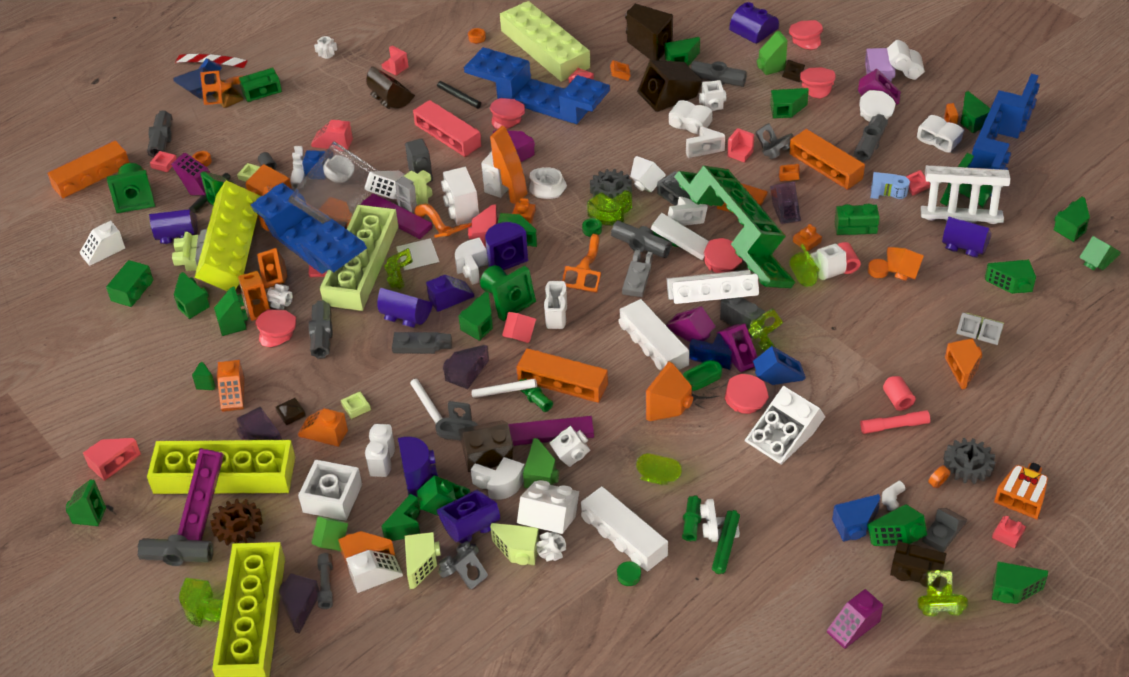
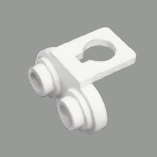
[700,499,740,542]

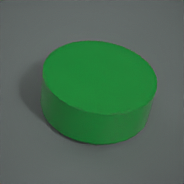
[582,218,602,237]
[617,561,641,586]

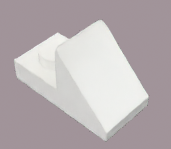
[686,127,725,158]
[668,197,708,226]

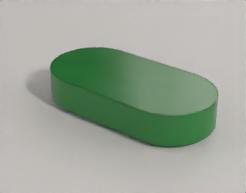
[683,360,722,391]

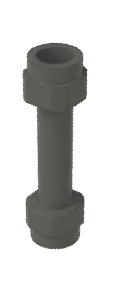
[317,553,333,609]

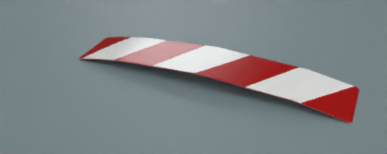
[175,54,247,68]

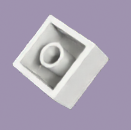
[441,167,479,226]
[298,460,362,521]
[517,480,579,534]

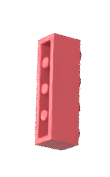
[413,100,481,157]

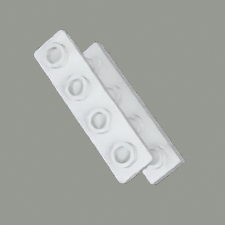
[920,165,1010,224]
[666,270,759,304]

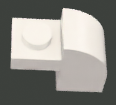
[455,237,488,285]
[808,244,847,280]
[471,457,525,500]

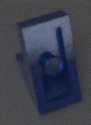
[689,333,732,370]

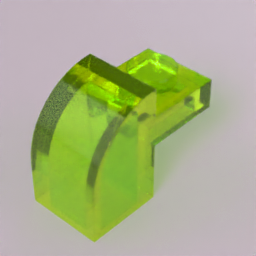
[587,190,632,226]
[179,578,223,627]

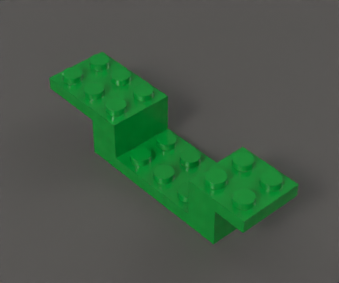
[675,165,796,288]

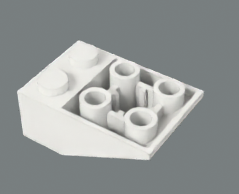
[744,386,826,465]

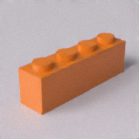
[789,129,865,190]
[47,140,130,199]
[516,348,608,403]

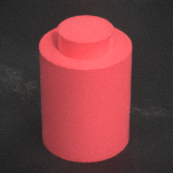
[837,242,861,274]
[883,376,916,411]

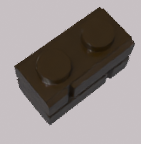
[890,541,947,588]

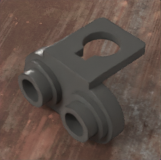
[755,123,794,159]
[435,401,478,441]
[438,541,488,589]

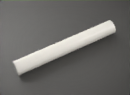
[410,379,443,424]
[472,379,537,398]

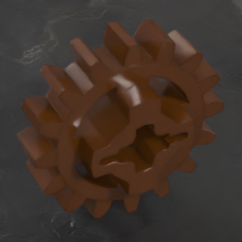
[210,499,263,546]

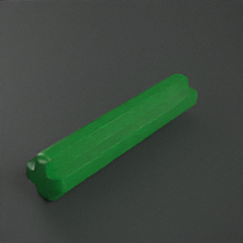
[712,510,740,574]

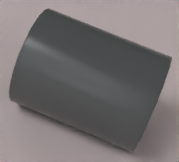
[258,152,277,170]

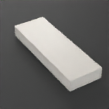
[651,213,709,260]

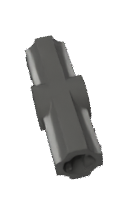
[691,61,747,87]
[147,110,173,158]
[854,114,888,162]
[611,220,672,258]
[309,300,333,359]
[137,534,213,566]

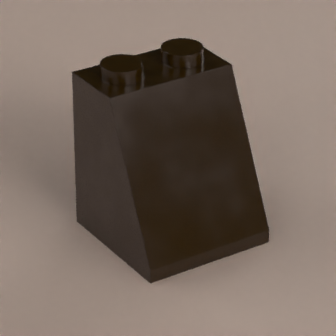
[625,3,673,61]
[637,60,703,112]
[458,420,513,472]

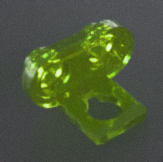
[789,244,820,287]
[384,248,413,289]
[748,308,783,352]
[636,453,682,485]
[917,570,968,616]

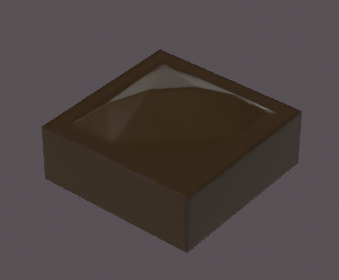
[782,60,805,82]
[276,398,306,425]

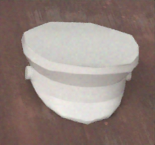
[859,90,896,122]
[529,167,567,199]

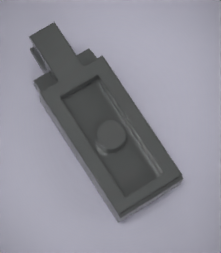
[392,332,452,354]

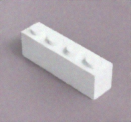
[619,299,689,370]
[581,486,668,572]

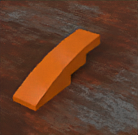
[490,126,528,205]

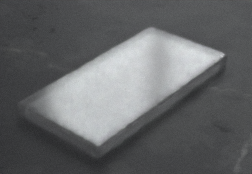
[288,141,379,227]

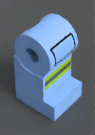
[870,172,910,199]

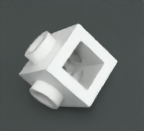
[699,80,727,111]
[549,426,591,467]

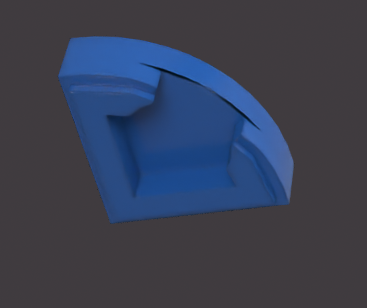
[200,58,222,74]

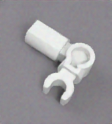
[290,146,305,192]

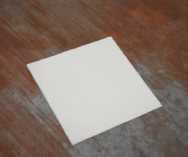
[396,238,440,271]

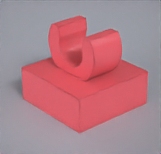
[992,516,1026,549]

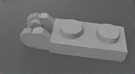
[622,250,653,297]

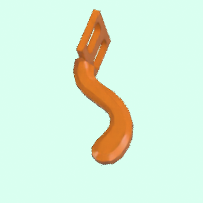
[200,71,242,105]
[414,203,472,238]
[562,234,601,293]

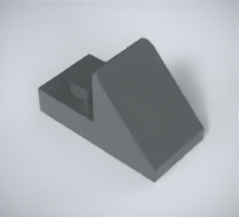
[922,508,967,552]

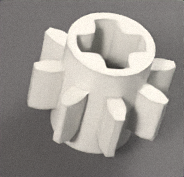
[314,36,337,59]
[267,284,293,309]
[536,532,566,562]

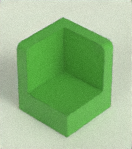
[312,516,348,551]

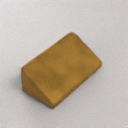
[212,79,244,108]

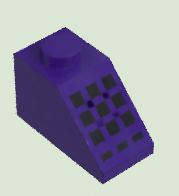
[426,275,475,312]

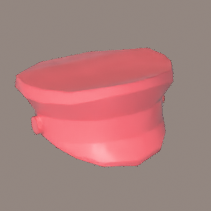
[789,20,823,50]
[800,67,836,99]
[490,98,525,129]
[704,238,743,273]
[256,310,296,347]
[725,374,769,414]

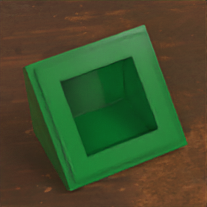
[192,362,216,390]

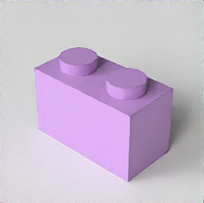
[865,48,895,82]

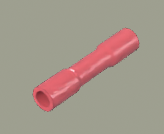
[860,410,930,434]

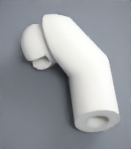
[882,481,906,511]

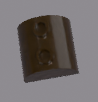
[366,66,415,109]

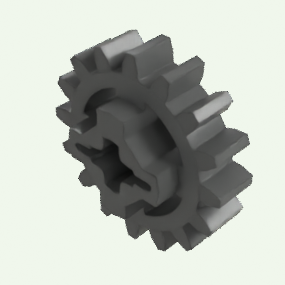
[590,169,632,204]
[943,438,996,484]

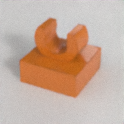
[512,198,536,223]
[793,224,822,252]

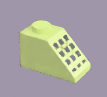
[491,523,539,565]
[405,532,441,589]

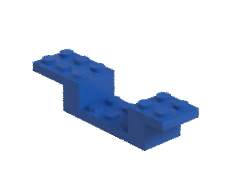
[464,47,610,124]
[969,74,1040,197]
[251,183,367,274]

